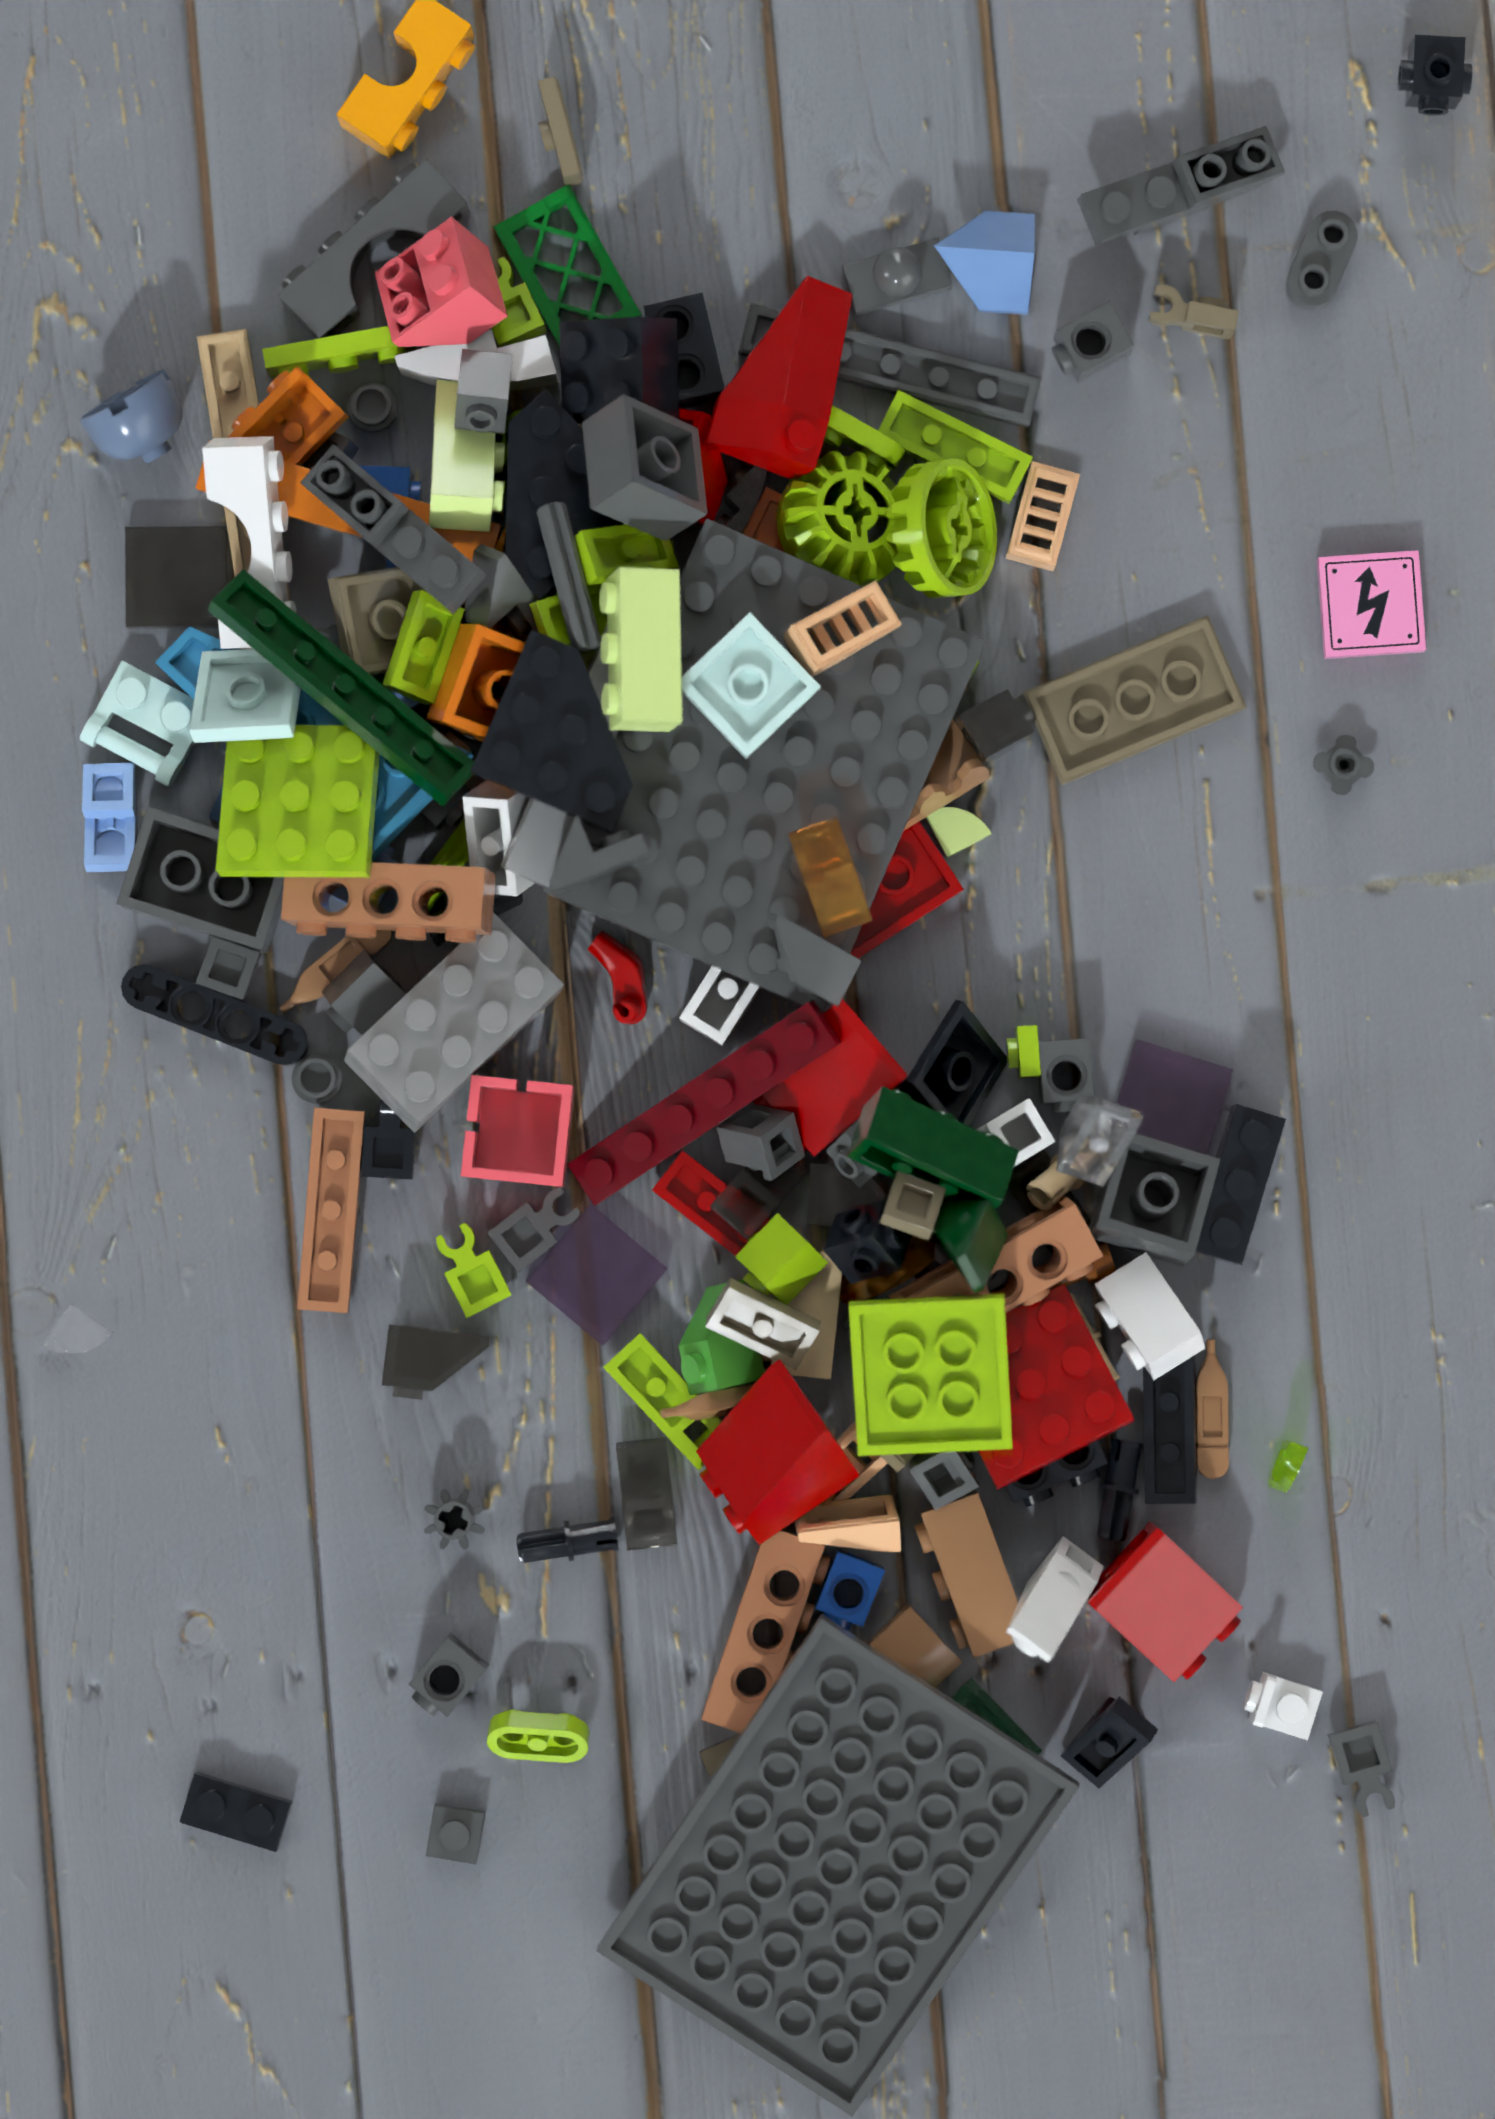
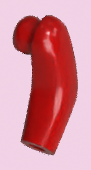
[588,930,648,1025]

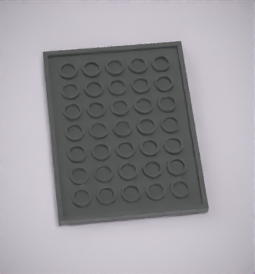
[542,518,986,1013]
[596,1614,1079,2117]

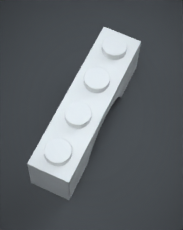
[202,436,297,649]

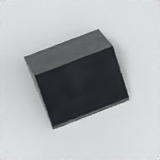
[899,1000,1007,1126]

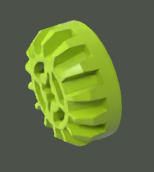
[776,450,898,587]
[886,458,997,599]

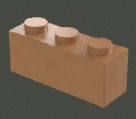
[914,1490,1018,1658]

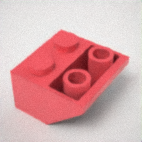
[375,216,508,347]

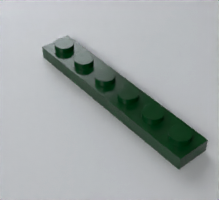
[207,569,474,806]

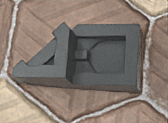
[768,912,862,1006]

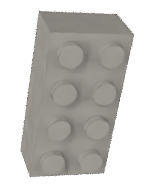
[344,912,564,1133]

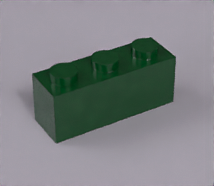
[847,1086,1019,1209]

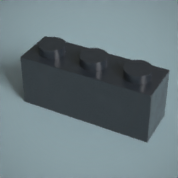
[1195,1104,1286,1265]

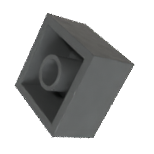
[582,394,708,541]
[1089,1130,1221,1266]

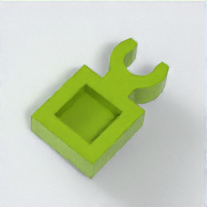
[491,257,547,348]
[436,1223,513,1318]

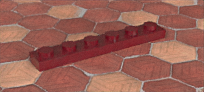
[567,999,841,1206]

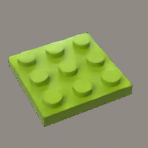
[216,725,380,878]
[849,1293,1012,1456]

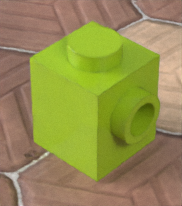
[735,1213,828,1305]

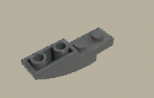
[1077,126,1285,245]
[300,444,487,614]

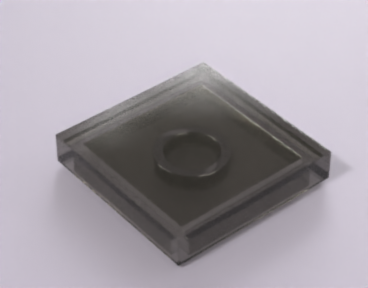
[125,526,228,629]

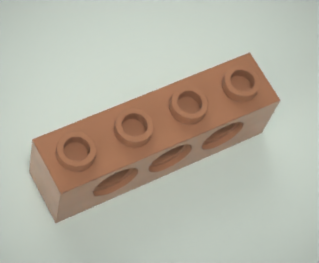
[281,862,496,943]
[888,1195,1103,1318]
[701,1529,831,1733]

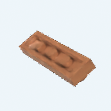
[297,1107,366,1313]

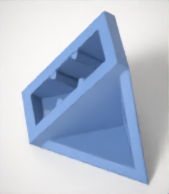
[934,211,1035,315]

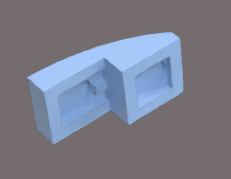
[82,763,137,872]

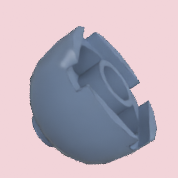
[79,369,183,464]

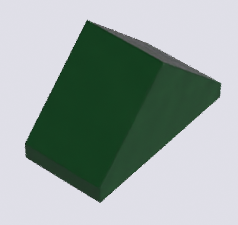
[932,1200,1008,1294]

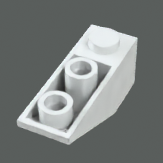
[1006,1536,1104,1663]

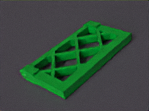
[493,185,643,347]

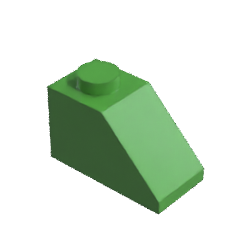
[678,1279,765,1395]

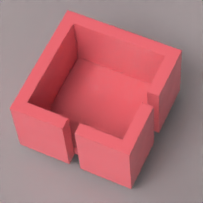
[461,1075,575,1188]

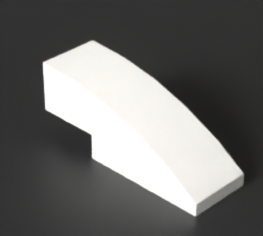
[395,329,558,391]

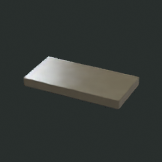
[1022,615,1247,786]

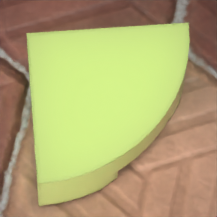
[925,807,992,858]

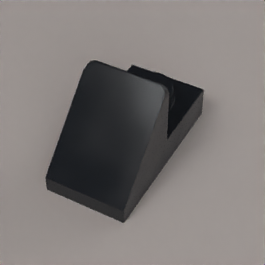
[1061,1696,1159,1789]

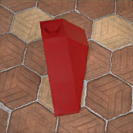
[703,276,853,480]

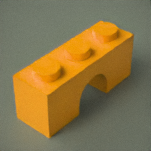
[336,0,476,160]

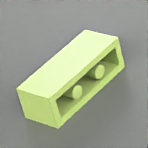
[429,380,505,532]
[599,567,682,732]

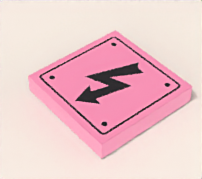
[1316,550,1426,659]

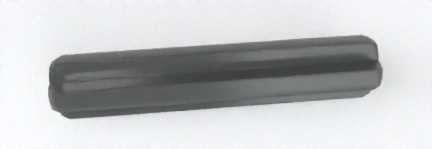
[537,502,601,652]

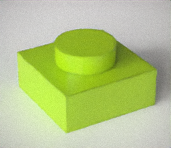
[1006,1025,1041,1079]

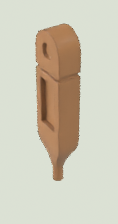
[279,930,393,1014]
[1196,1340,1229,1479]
[660,1384,754,1420]

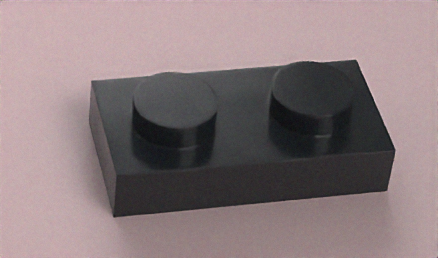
[179,1771,293,1852]

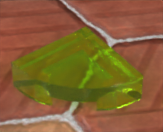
[1267,1440,1308,1493]

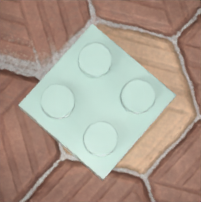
[681,613,821,759]
[189,649,301,743]

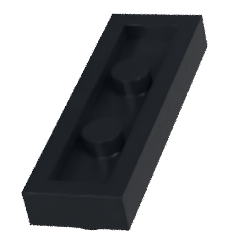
[1143,1355,1197,1504]

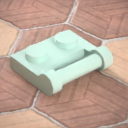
[80,661,195,787]

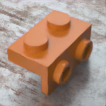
[228,367,349,466]

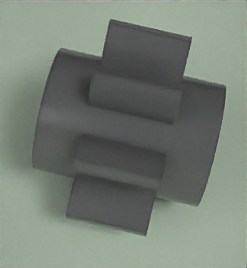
[424,1489,485,1550]

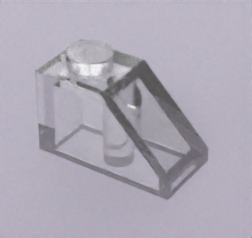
[1056,1095,1143,1187]

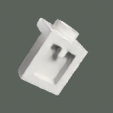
[1243,1672,1323,1740]

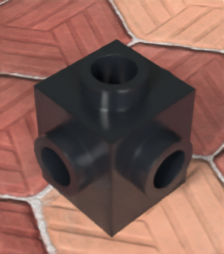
[1398,34,1472,116]
[823,1199,912,1284]

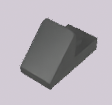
[464,544,538,637]
[549,815,649,895]

